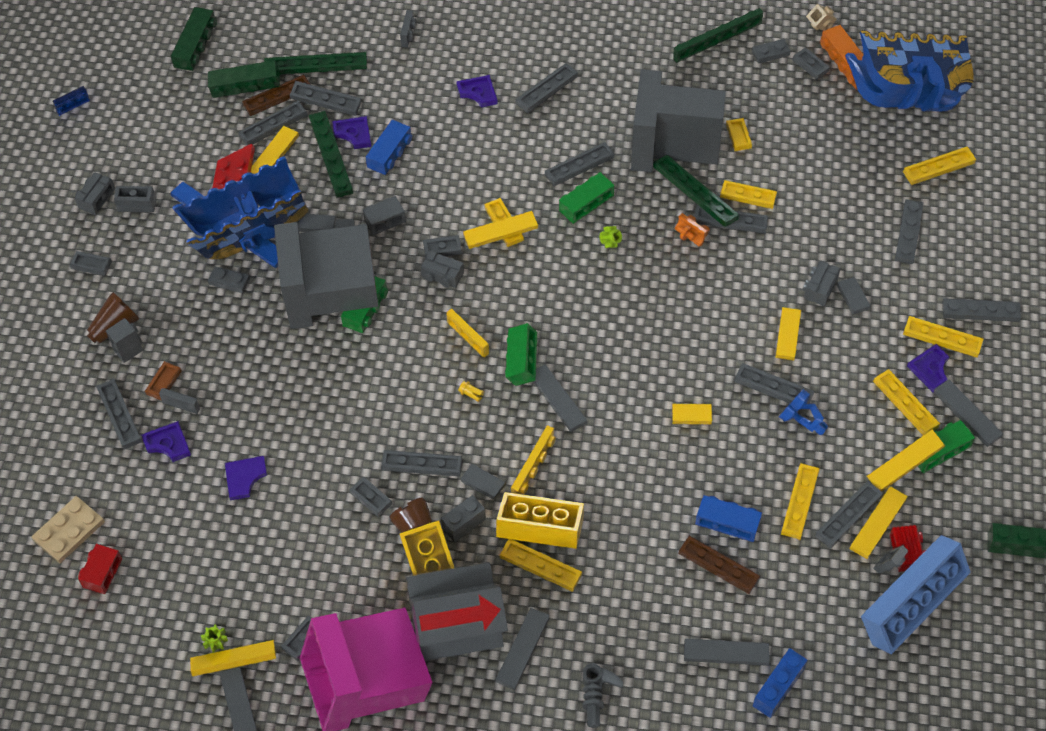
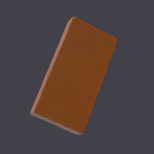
[145,361,182,401]

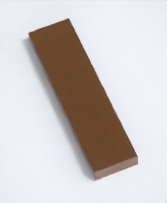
[242,75,311,116]
[678,535,760,595]

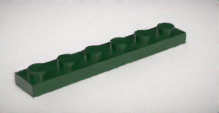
[673,8,763,63]
[264,52,367,74]
[308,111,354,198]
[653,155,739,227]

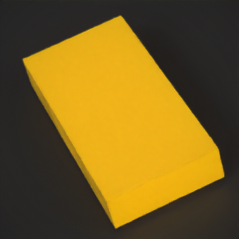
[726,118,752,151]
[672,404,712,425]

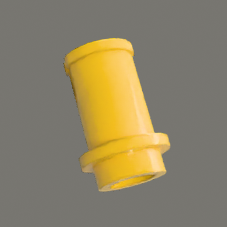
[458,381,484,402]

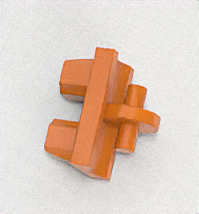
[674,213,710,247]

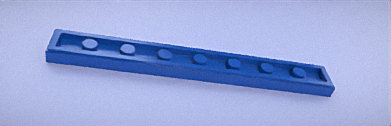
[170,182,278,268]

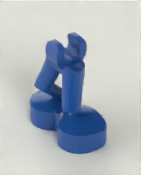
[779,389,828,435]

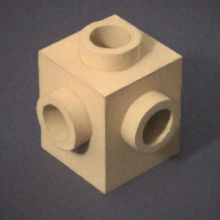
[806,4,837,31]

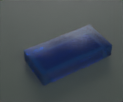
[52,86,90,116]

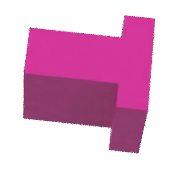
[300,607,432,731]

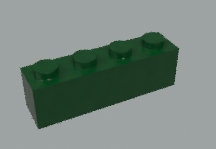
[171,7,217,71]
[208,60,280,98]
[988,523,1046,559]

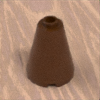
[87,292,140,343]
[389,497,432,533]

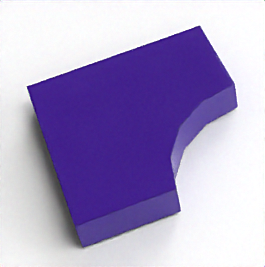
[456,75,498,108]
[332,116,372,149]
[907,344,949,393]
[141,421,191,462]
[225,456,267,501]

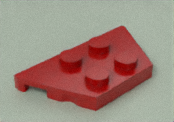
[212,144,255,189]

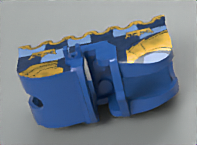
[845,30,973,112]
[172,156,309,259]

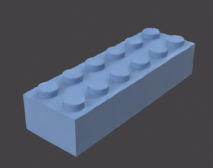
[861,535,971,654]

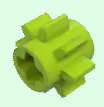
[599,226,622,248]
[201,624,228,653]

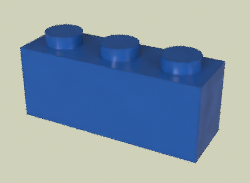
[366,120,412,175]
[695,495,762,542]
[753,648,808,718]

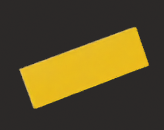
[720,180,777,209]
[484,198,524,247]
[775,307,801,361]
[446,308,489,358]

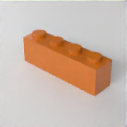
[820,25,863,89]

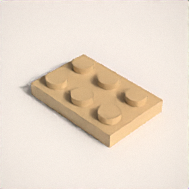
[31,496,105,564]

